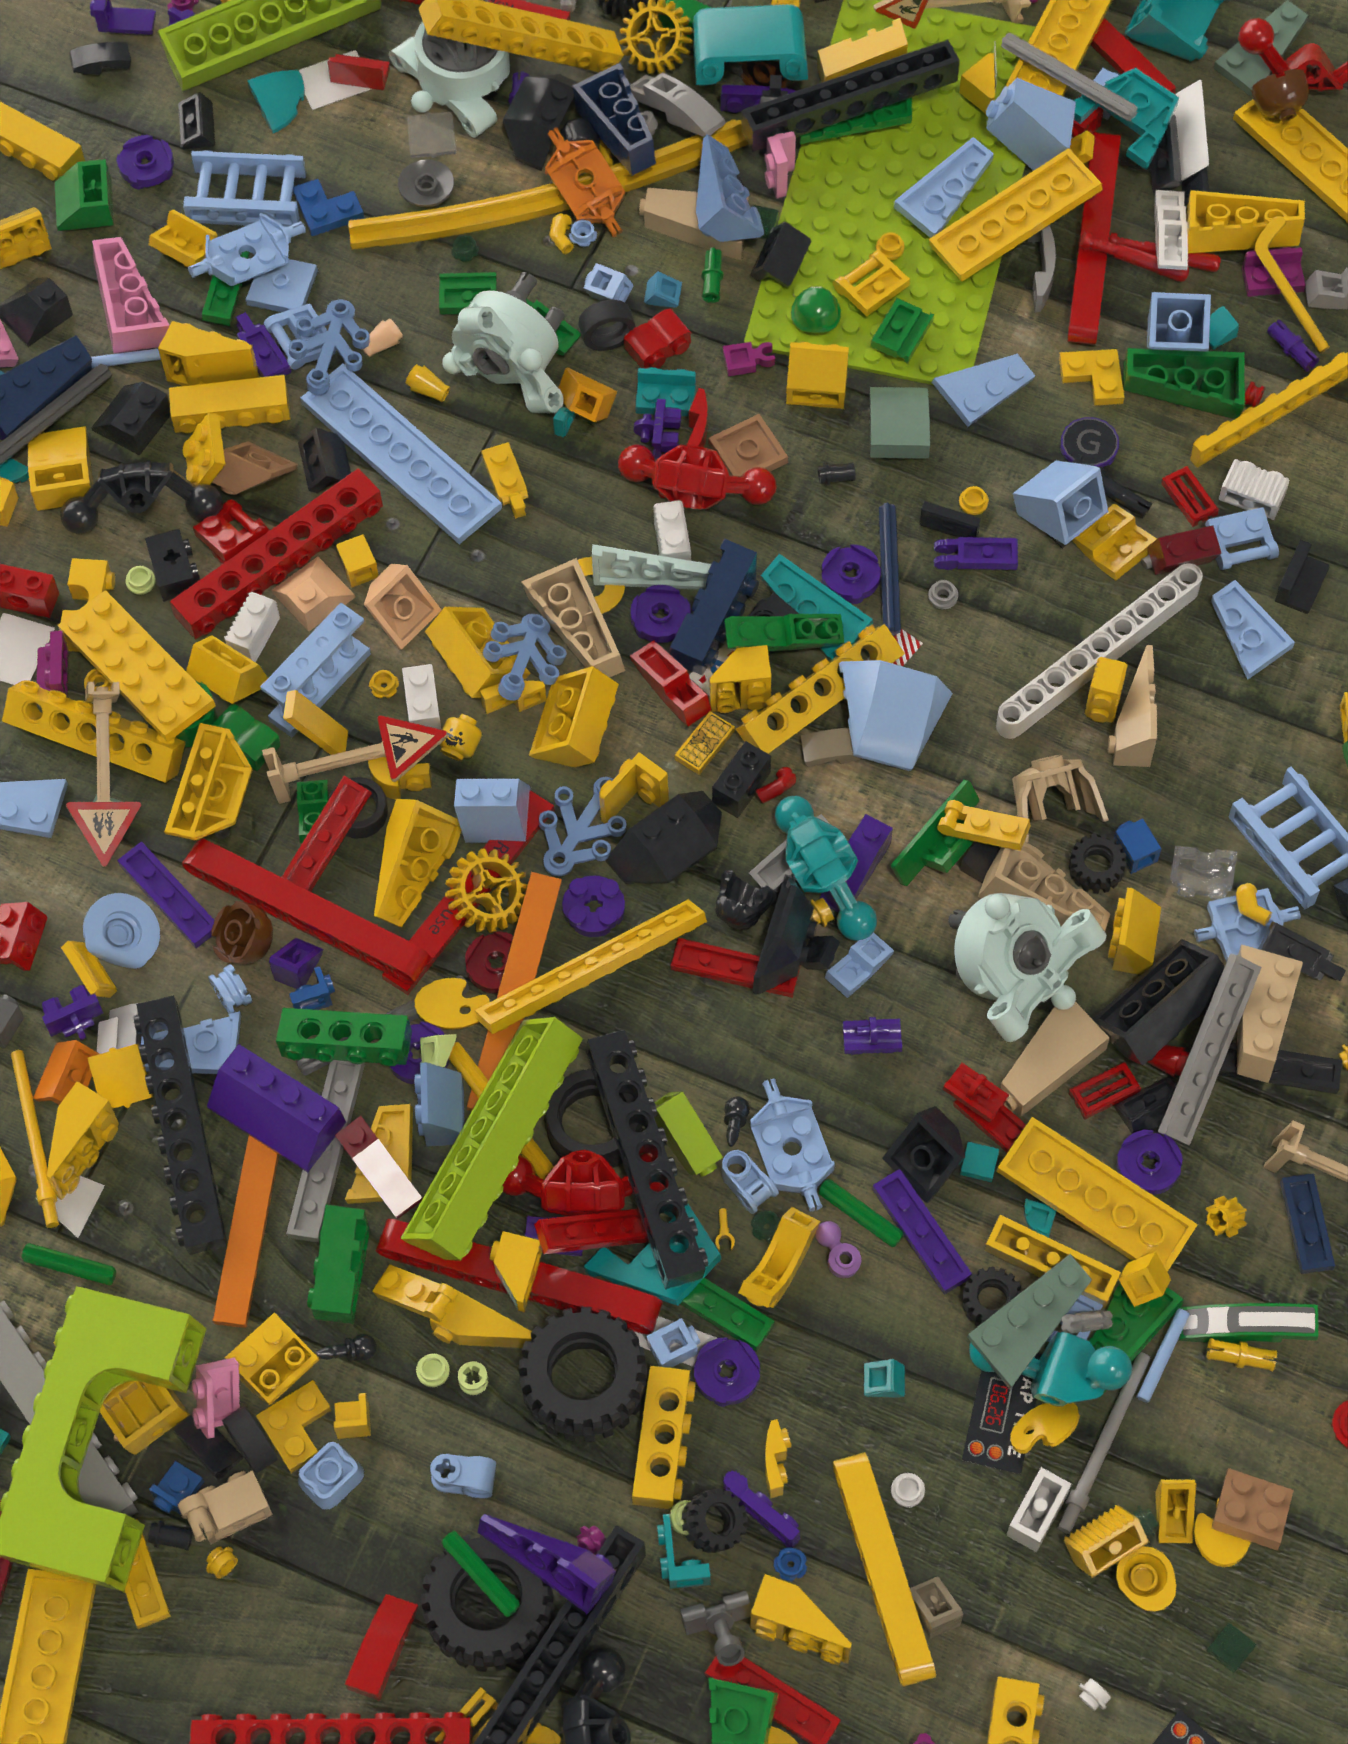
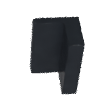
[750,221,811,287]
[298,427,351,494]
[1275,540,1330,614]

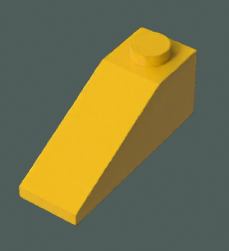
[429,1289,532,1348]

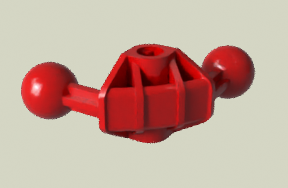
[1238,18,1348,92]
[618,444,777,509]
[502,1150,666,1216]

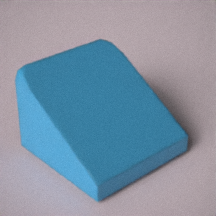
[644,271,682,307]

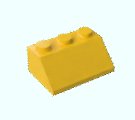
[425,607,531,698]
[529,666,619,768]

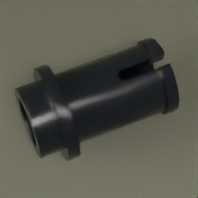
[818,462,856,486]
[148,1520,193,1551]

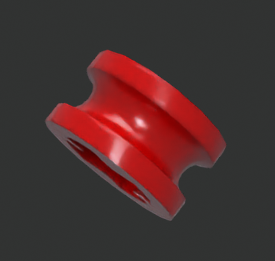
[1244,381,1266,408]

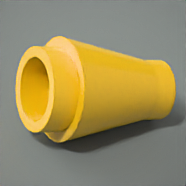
[405,364,450,402]

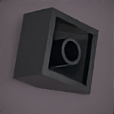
[91,382,171,456]

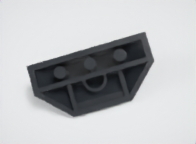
[503,74,579,171]
[606,791,722,884]
[753,874,818,995]

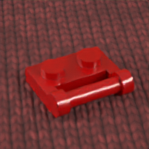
[193,499,268,562]

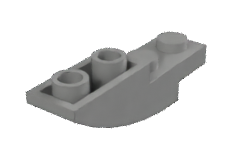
[630,72,725,137]

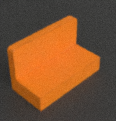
[33,1040,99,1105]

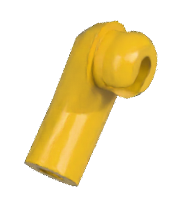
[549,213,574,254]
[1235,883,1272,926]

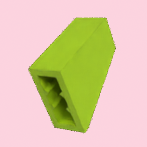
[654,1091,723,1177]

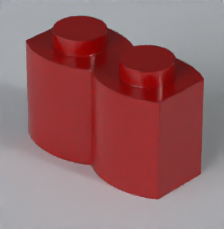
[624,308,691,369]

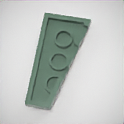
[1214,0,1308,98]
[967,1254,1092,1389]

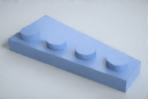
[894,137,993,238]

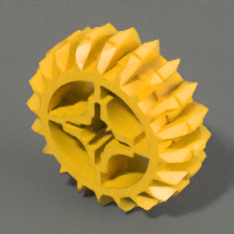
[619,0,693,75]
[445,849,528,933]

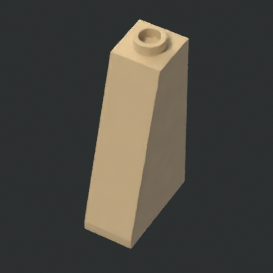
[639,187,748,260]
[1000,1001,1109,1117]

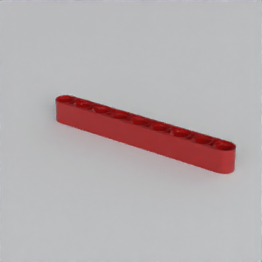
[1067,132,1121,345]
[182,838,431,985]
[376,1219,663,1335]

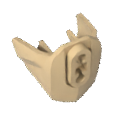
[1012,755,1109,843]

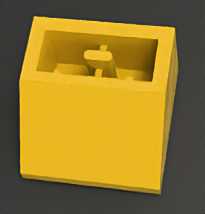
[0,207,52,269]
[786,342,849,409]
[186,635,268,704]
[710,645,771,713]
[1108,887,1162,975]
[225,1312,319,1405]

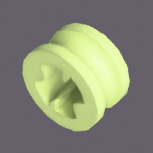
[458,1361,488,1395]

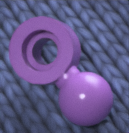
[815,1221,861,1278]

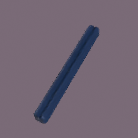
[879,503,901,636]

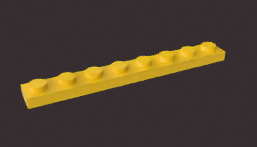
[1190,352,1348,468]
[475,899,707,1034]

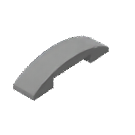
[1028,225,1056,312]

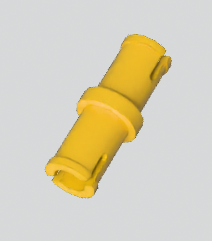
[1206,1338,1277,1371]

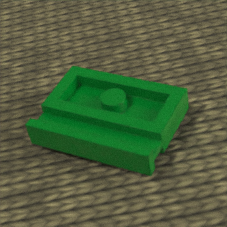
[439,272,497,315]
[871,298,934,363]

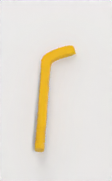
[1255,216,1330,353]

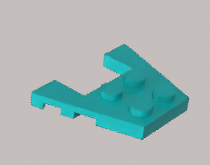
[1070,68,1179,170]
[584,1189,722,1306]

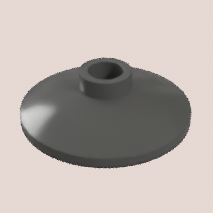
[398,159,454,207]

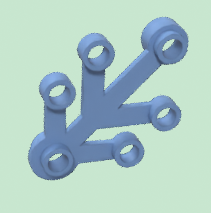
[289,299,370,395]
[483,614,567,700]
[539,777,626,877]

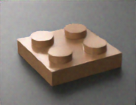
[709,414,788,476]
[1212,1468,1294,1551]

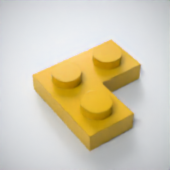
[1059,349,1124,406]
[256,1380,332,1473]

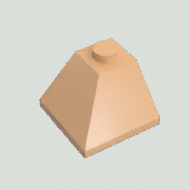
[271,556,355,632]
[364,564,442,650]

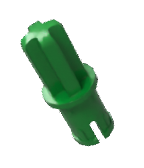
[701,247,724,303]

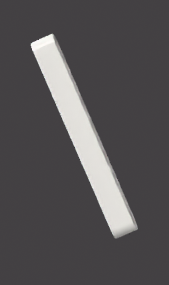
[996,563,1203,739]

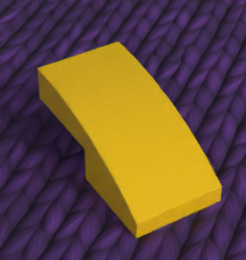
[480,681,547,714]

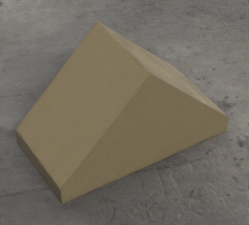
[910,1576,963,1639]

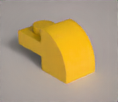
[368,757,432,800]

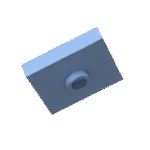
[246,259,318,312]

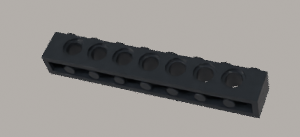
[742,40,960,152]
[133,995,228,1255]
[585,1029,708,1289]
[474,1525,646,1744]

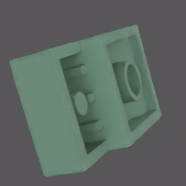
[870,387,930,458]

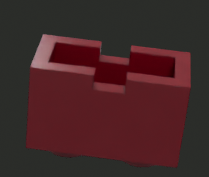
[1147,525,1222,575]

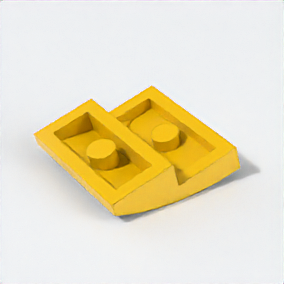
[1072,503,1157,581]

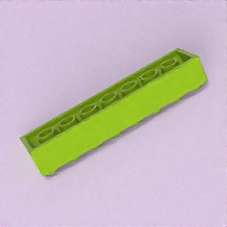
[158,0,381,91]
[400,1017,583,1260]

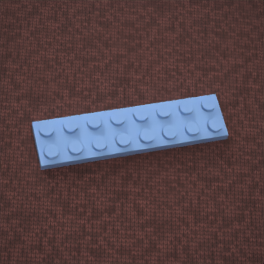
[300,364,502,544]

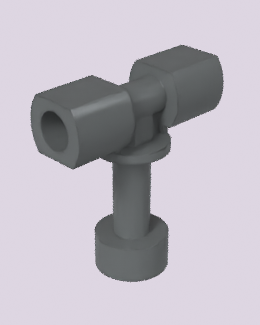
[680,1591,752,1666]

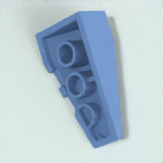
[696,134,764,242]

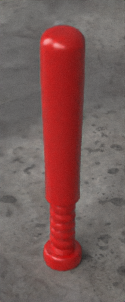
[1080,231,1189,282]
[1108,232,1221,272]

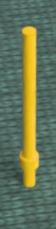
[11,1050,59,1228]

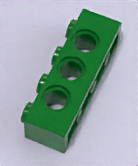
[276,1008,412,1066]

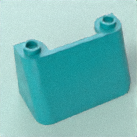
[1124,0,1230,61]
[693,4,808,85]

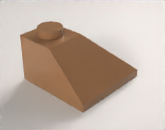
[212,441,298,495]

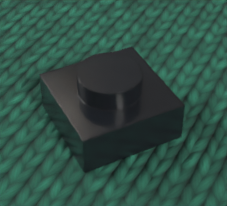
[802,936,840,970]

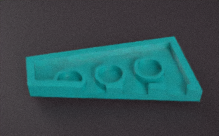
[761,554,873,660]

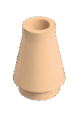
[362,318,403,358]

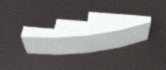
[1155,190,1188,270]

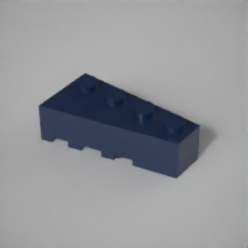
[573,63,656,175]
[0,335,92,441]
[670,538,759,676]

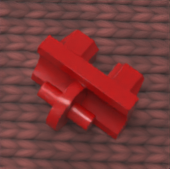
[942,1063,1009,1122]

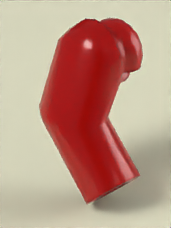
[756,767,796,804]

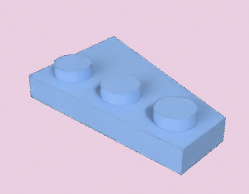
[932,354,1035,427]
[141,1011,241,1074]

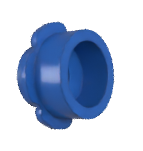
[774,1547,807,1581]

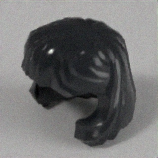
[715,870,777,930]

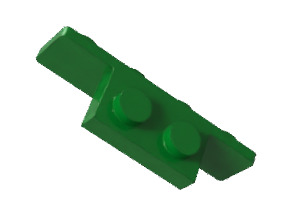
[891,780,980,886]

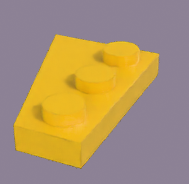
[345,1104,413,1204]

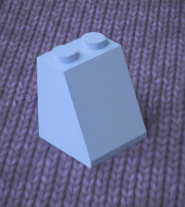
[986,78,1076,170]
[1147,292,1211,351]
[1013,460,1108,545]
[454,779,531,843]

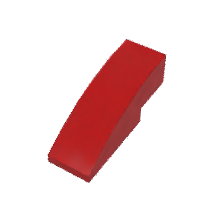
[630,640,712,727]
[345,1594,419,1701]

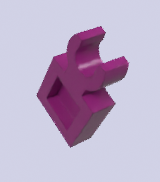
[723,342,775,376]

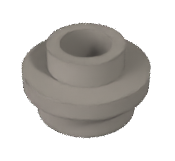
[928,580,958,609]

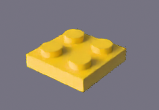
[183,413,225,486]

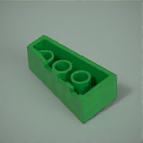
[1123,348,1245,419]

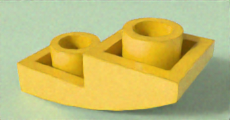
[765,1419,791,1499]

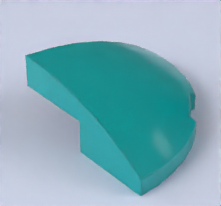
[247,70,305,134]

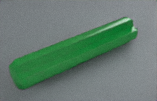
[819,1179,903,1247]
[21,1243,117,1285]
[442,1531,520,1617]

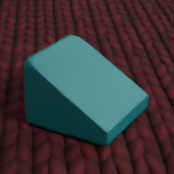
[1209,306,1239,349]
[864,1359,905,1397]

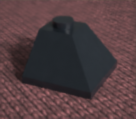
[0,277,73,347]
[882,1106,966,1203]

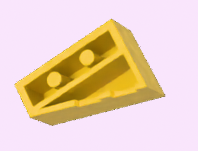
[817,18,908,83]

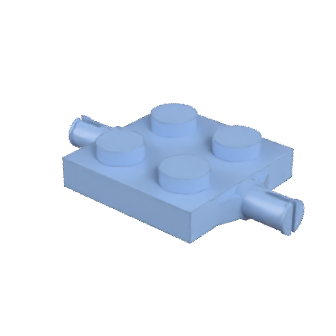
[1194,888,1301,962]

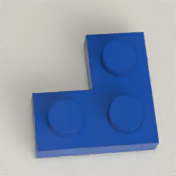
[293,179,364,236]

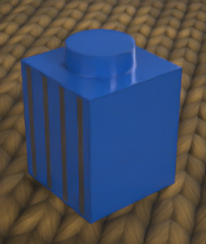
[1114,818,1161,874]

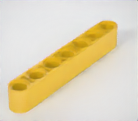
[832,1452,936,1687]

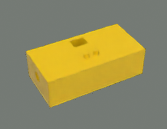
[53,1342,189,1455]

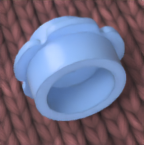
[569,220,597,247]

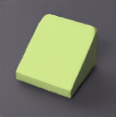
[420,1034,457,1067]

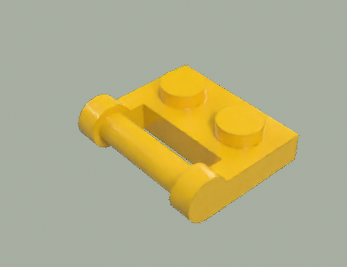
[833,250,910,317]

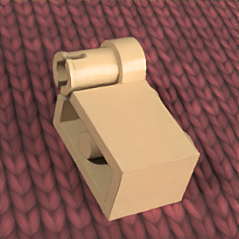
[178,1470,273,1544]

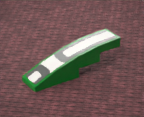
[1179,1303,1318,1344]

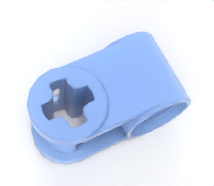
[721,1150,779,1214]
[430,1454,496,1498]

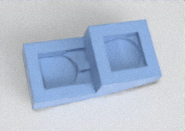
[825,932,894,998]

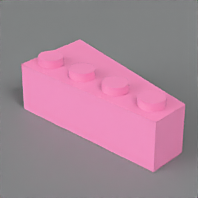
[92,237,170,353]

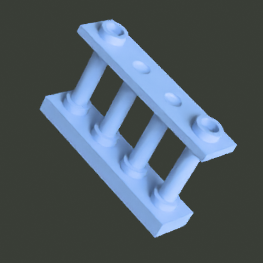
[183,150,306,227]
[260,602,371,737]
[1229,766,1348,910]

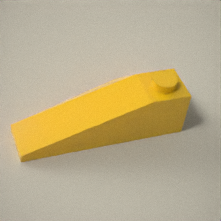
[374,799,462,927]

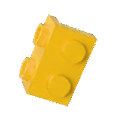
[148,210,217,267]

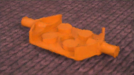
[545,128,625,237]

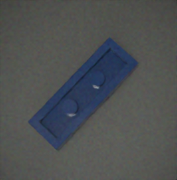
[1280,1174,1335,1274]

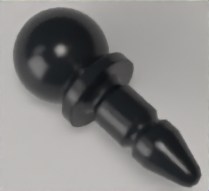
[724,1096,750,1147]
[315,1334,377,1361]

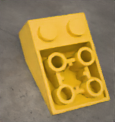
[158,321,259,386]
[28,426,93,511]
[46,1081,119,1200]
[750,1574,852,1665]

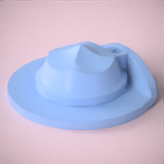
[83,893,160,969]

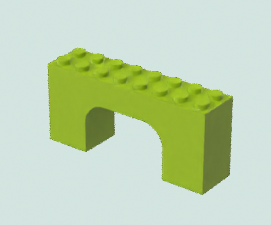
[0,1286,207,1592]

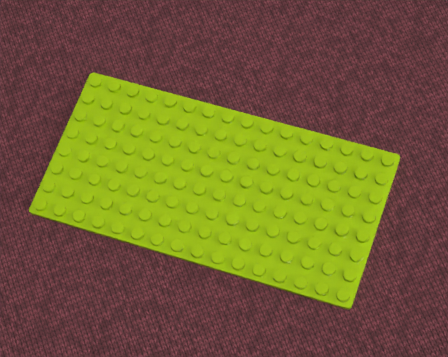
[744,0,1036,385]

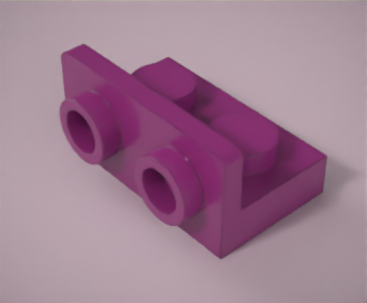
[1242,247,1305,297]
[37,631,69,698]

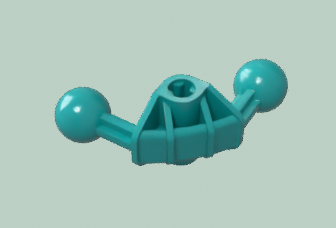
[775,796,877,941]
[969,1332,1132,1406]

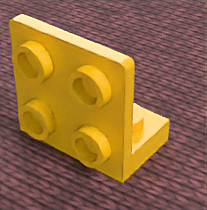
[599,752,669,824]

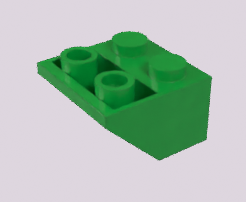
[55,159,114,231]

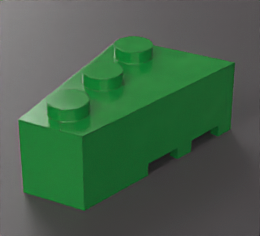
[307,1205,371,1324]

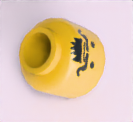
[439,714,482,761]

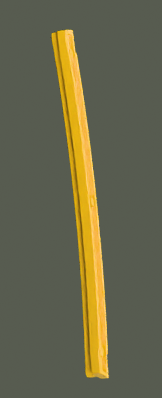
[348,119,748,250]

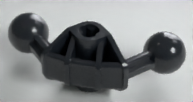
[60,460,223,534]
[560,1647,631,1744]

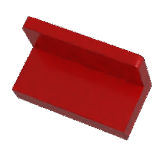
[328,54,390,90]

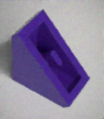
[269,938,324,989]

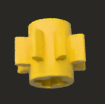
[1205,1196,1247,1238]

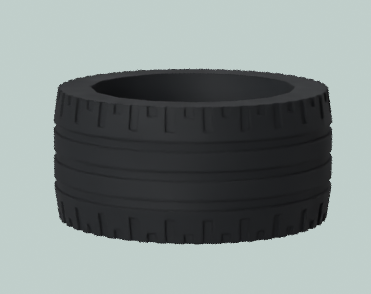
[545,1069,642,1168]

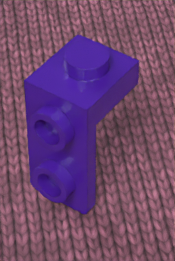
[90,0,156,35]

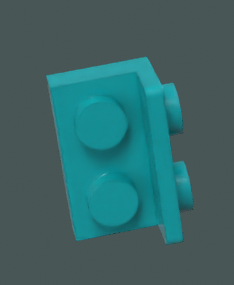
[635,367,696,417]

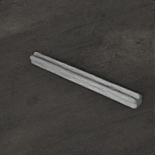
[1001,33,1138,121]

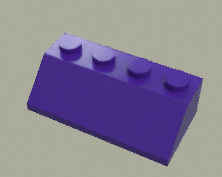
[207,1044,346,1173]

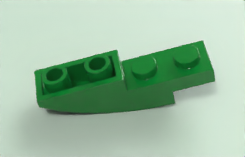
[725,614,844,651]

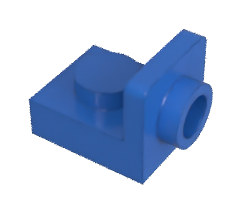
[289,966,335,1010]
[149,1461,204,1515]

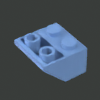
[415,1062,465,1146]

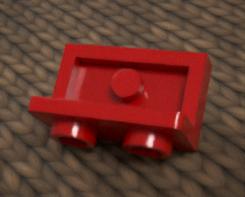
[0,902,47,971]

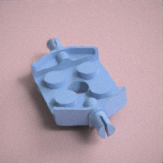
[188,213,306,286]
[750,1079,835,1212]

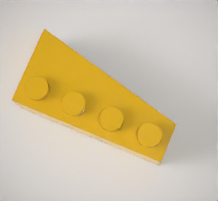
[1186,190,1305,253]

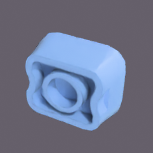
[298,1442,364,1509]

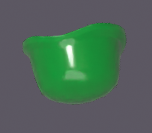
[791,286,841,333]

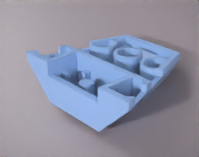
[839,660,953,771]

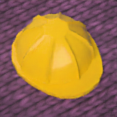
[1116,1546,1176,1612]

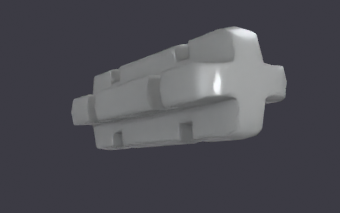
[1061,1310,1113,1334]

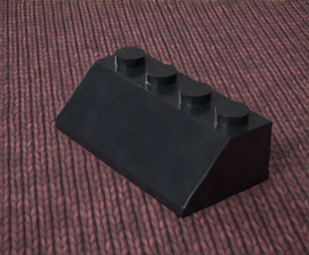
[1092,939,1225,1066]

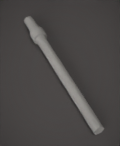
[1058,1352,1151,1534]

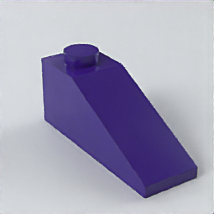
[819,814,893,913]

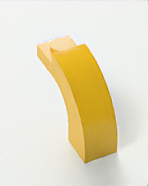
[739,1207,821,1308]

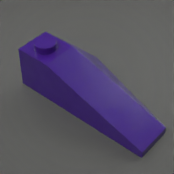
[477,1514,616,1614]

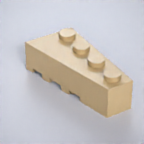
[1237,944,1303,1083]

